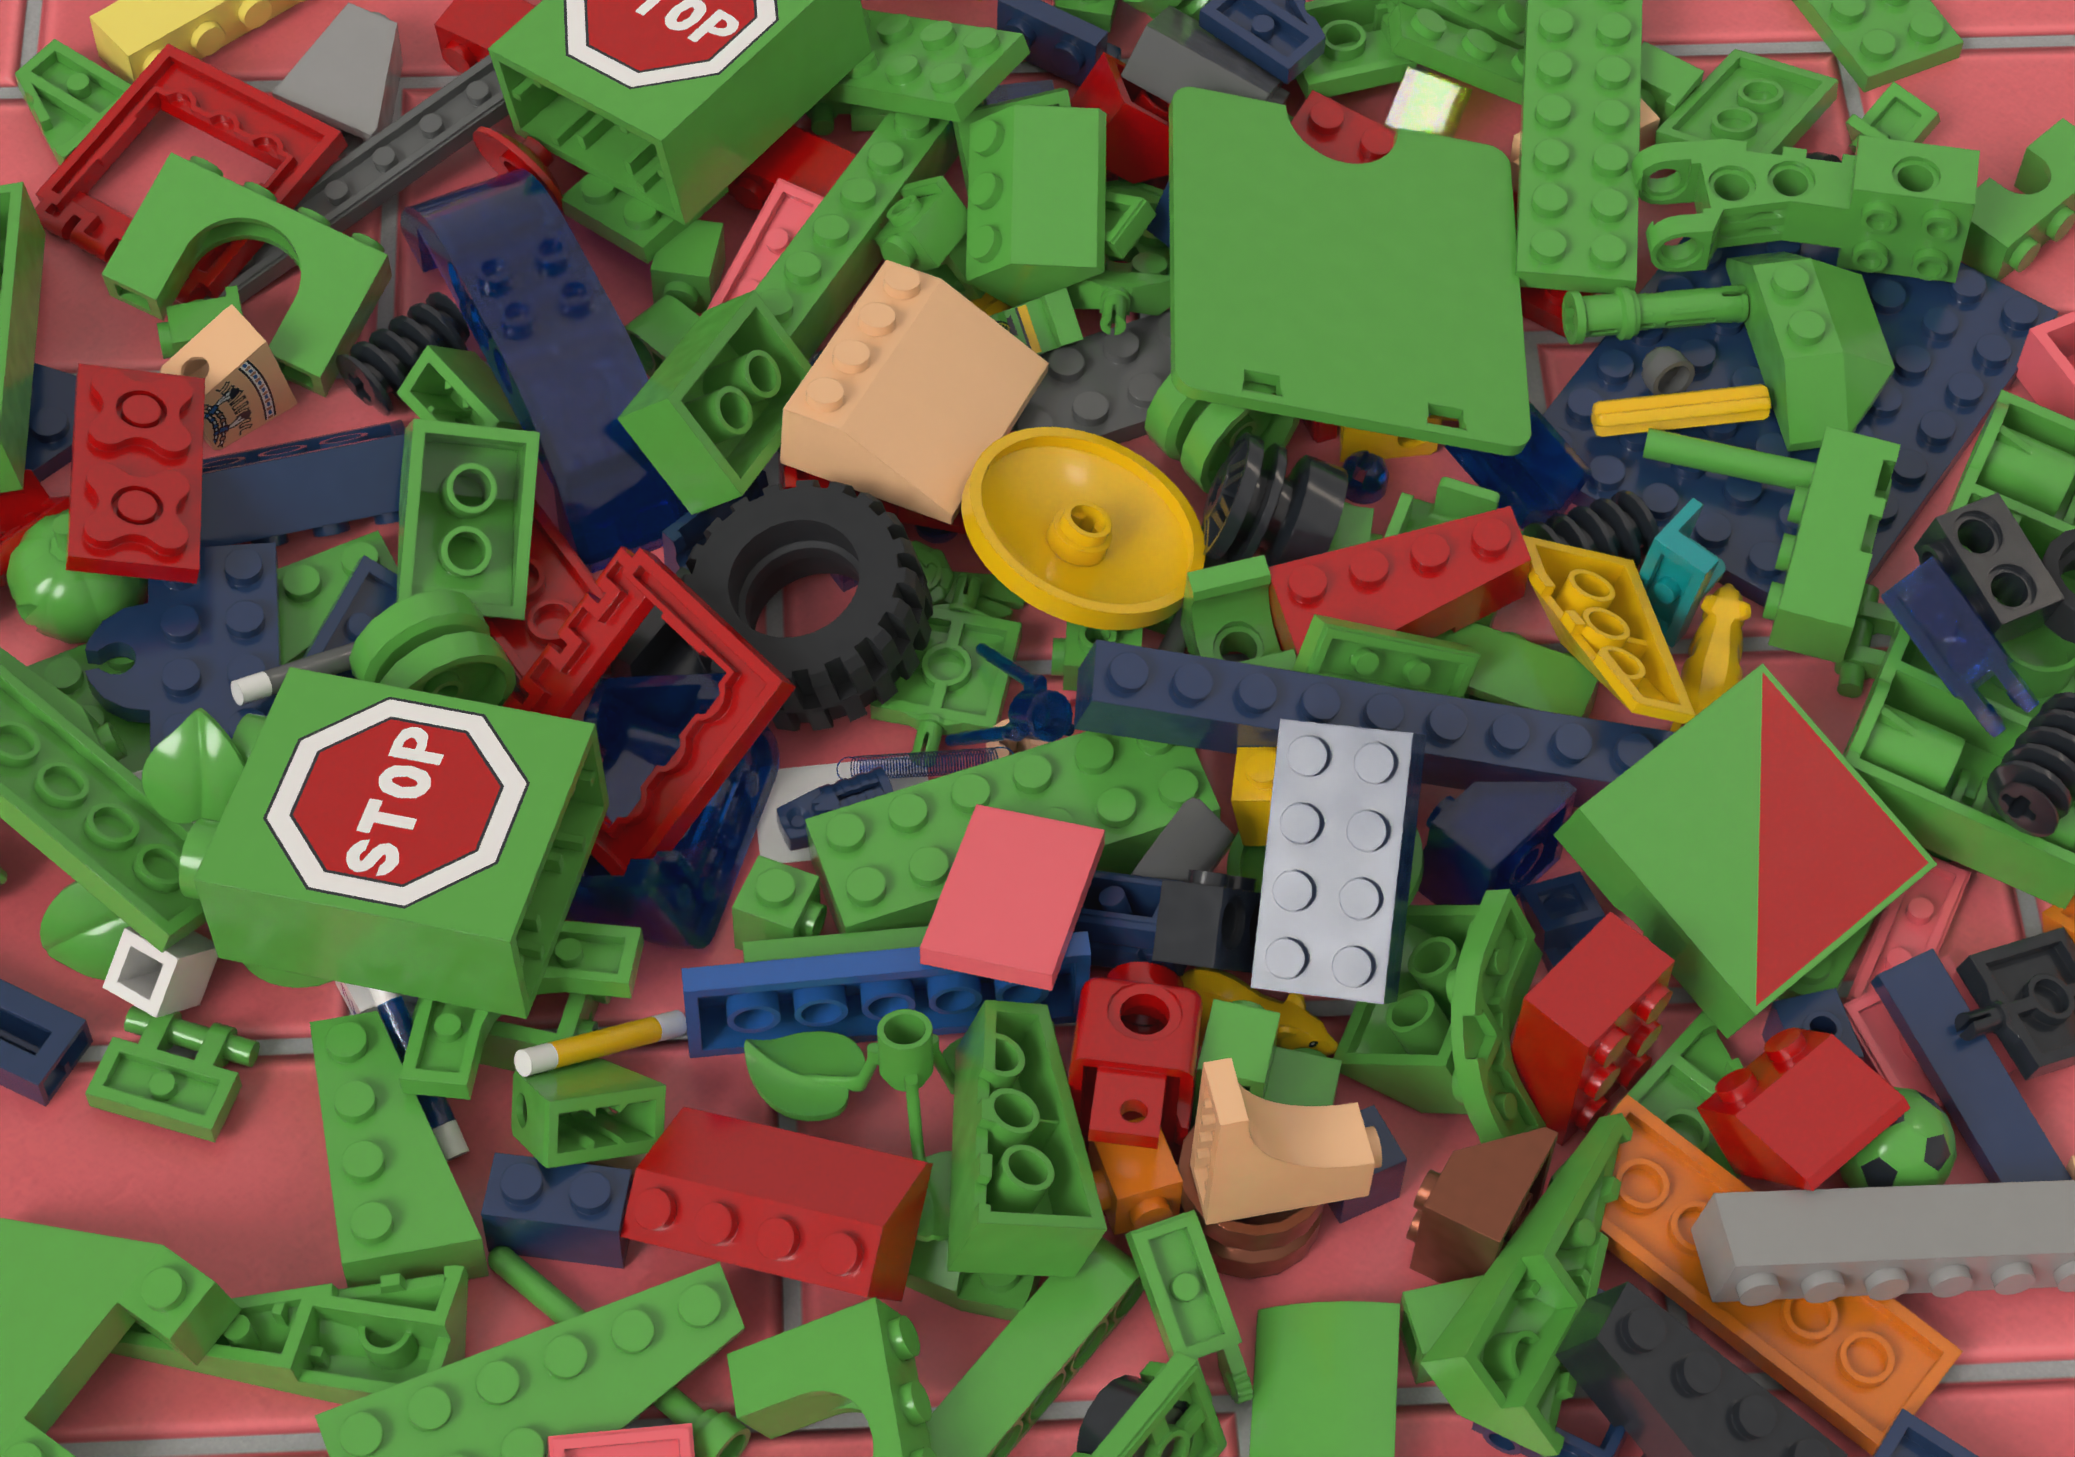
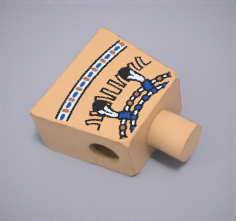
[159,304,297,450]

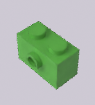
[397,345,546,436]

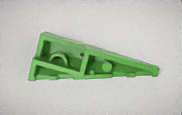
[1420,1113,1633,1457]
[110,1265,468,1405]

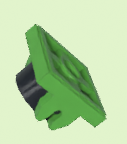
[1071,1351,1227,1457]

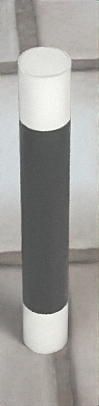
[231,642,355,706]

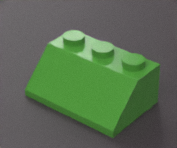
[966,104,1107,308]
[1333,905,1543,1114]

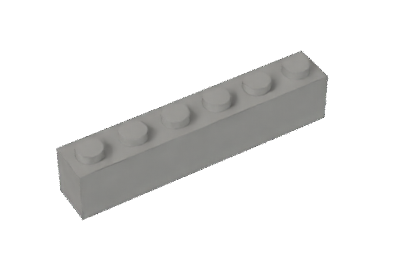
[1691,1180,2075,1306]

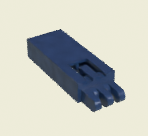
[0,979,93,1107]

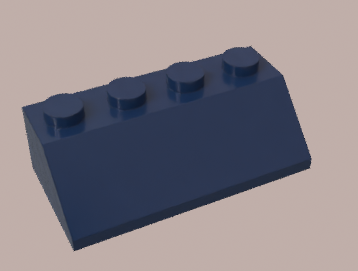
[200,420,405,547]

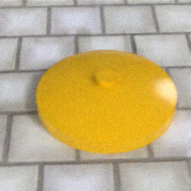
[961,427,1206,631]

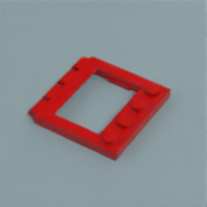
[35,44,348,304]
[502,546,796,893]

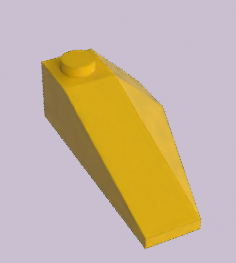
[1522,535,1696,724]

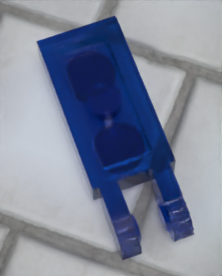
[1881,556,2039,738]

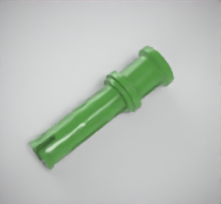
[1562,284,1749,345]

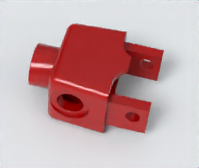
[1068,962,1203,1216]

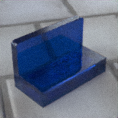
[1444,401,1592,529]

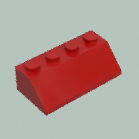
[620,1106,933,1302]

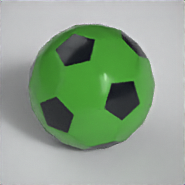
[1839,1087,1957,1188]

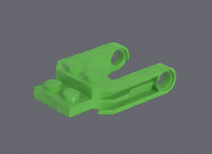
[1293,0,1417,99]

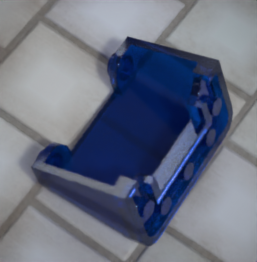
[565,673,779,949]

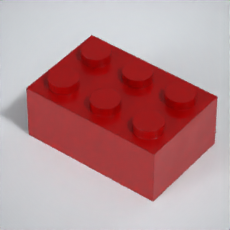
[1511,911,1675,1146]

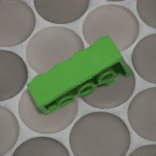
[947,1000,1107,1278]
[310,1011,489,1288]

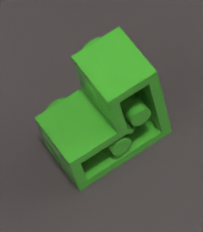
[1190,999,1342,1130]

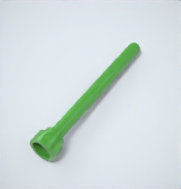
[488,1246,751,1457]

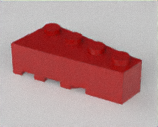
[1268,506,1531,658]

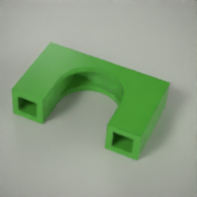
[102,152,392,397]
[727,1297,937,1457]

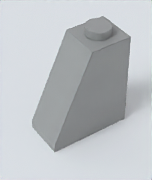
[272,2,403,159]

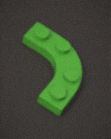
[1446,889,1546,1144]
[399,921,644,1100]

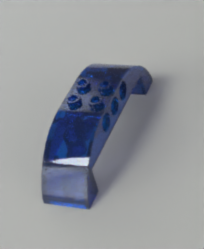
[400,168,689,573]

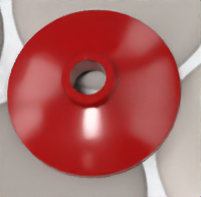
[473,126,564,216]

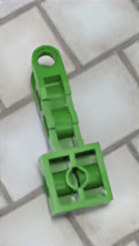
[1631,135,1980,283]

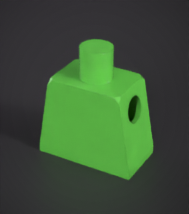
[511,1058,666,1168]

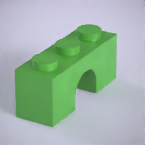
[1961,118,2075,282]

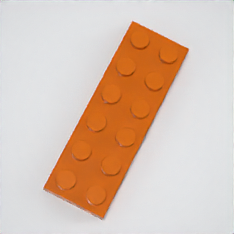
[1549,1094,1963,1455]

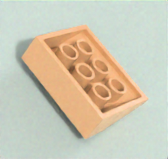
[780,260,1049,525]

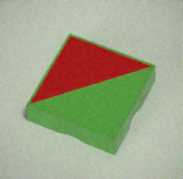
[1554,663,1937,1039]

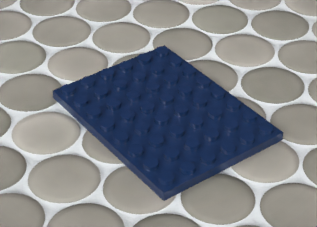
[1509,237,2059,607]

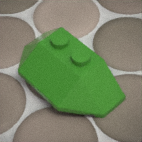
[1725,251,1895,452]

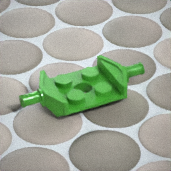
[1066,176,1170,335]

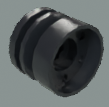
[1201,432,1348,567]

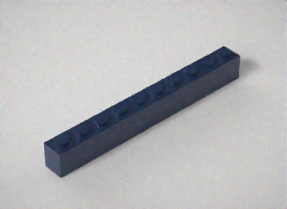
[1074,640,1675,808]

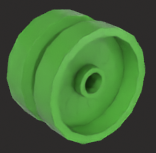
[1145,374,1300,493]
[349,589,516,706]

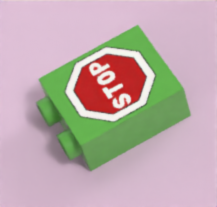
[488,0,872,226]
[179,667,610,1019]

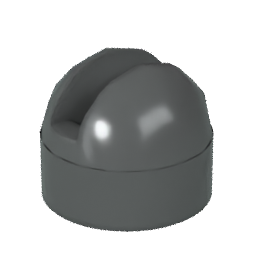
[1641,346,1695,395]

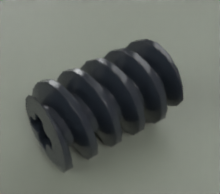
[335,292,470,416]
[1522,490,1660,588]
[1987,692,2075,837]

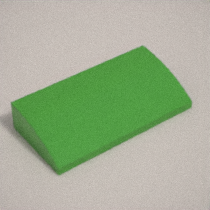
[1249,1301,1400,1457]

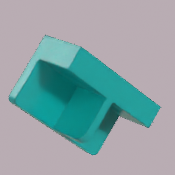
[1639,498,1726,648]

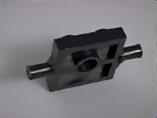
[1954,927,2075,1081]

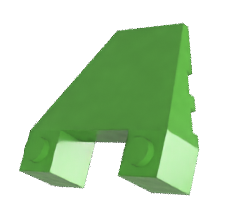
[0,1218,242,1457]

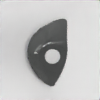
[1131,797,1235,882]

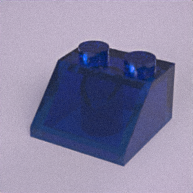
[1418,781,1577,905]

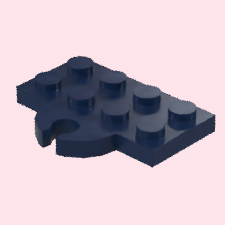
[85,542,281,753]

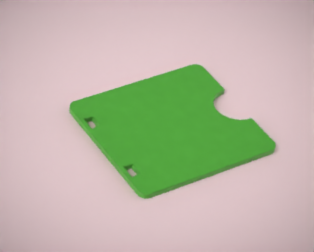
[1169,87,1531,456]

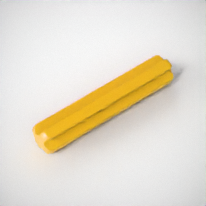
[1591,384,1771,437]

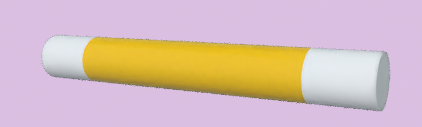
[514,1010,687,1077]

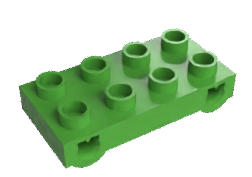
[1843,390,2075,909]

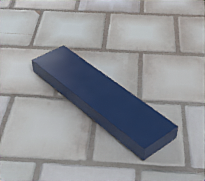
[1871,948,2072,1183]

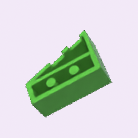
[1762,426,1901,664]

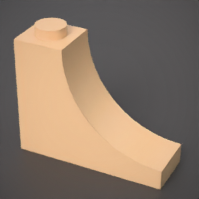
[1190,1058,1382,1225]

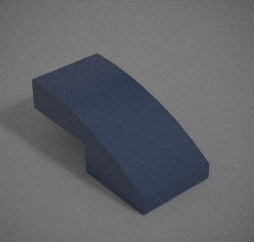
[1519,871,1606,973]

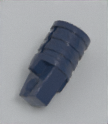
[776,766,893,851]

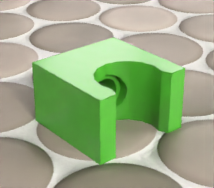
[1180,555,1297,671]

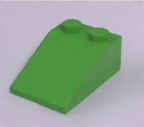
[396,418,540,621]

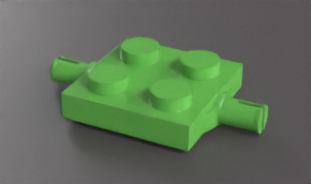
[870,573,1022,767]

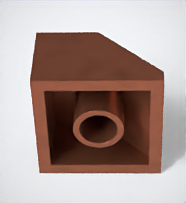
[1406,1127,1558,1284]

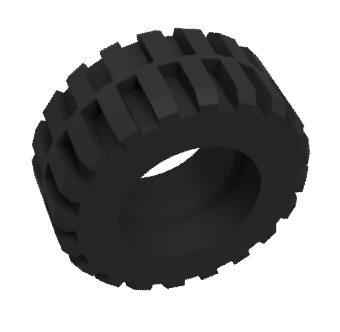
[681,480,933,731]

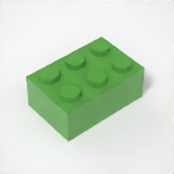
[617,290,812,515]

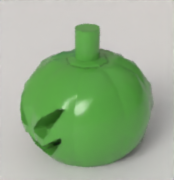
[6,509,148,644]

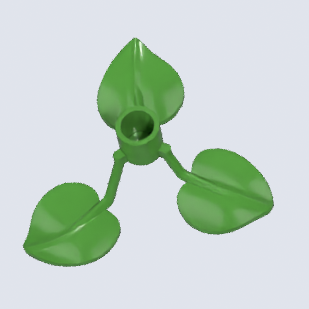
[40,708,332,988]
[744,1009,1055,1242]

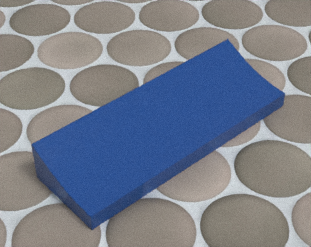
[681,931,1091,1058]

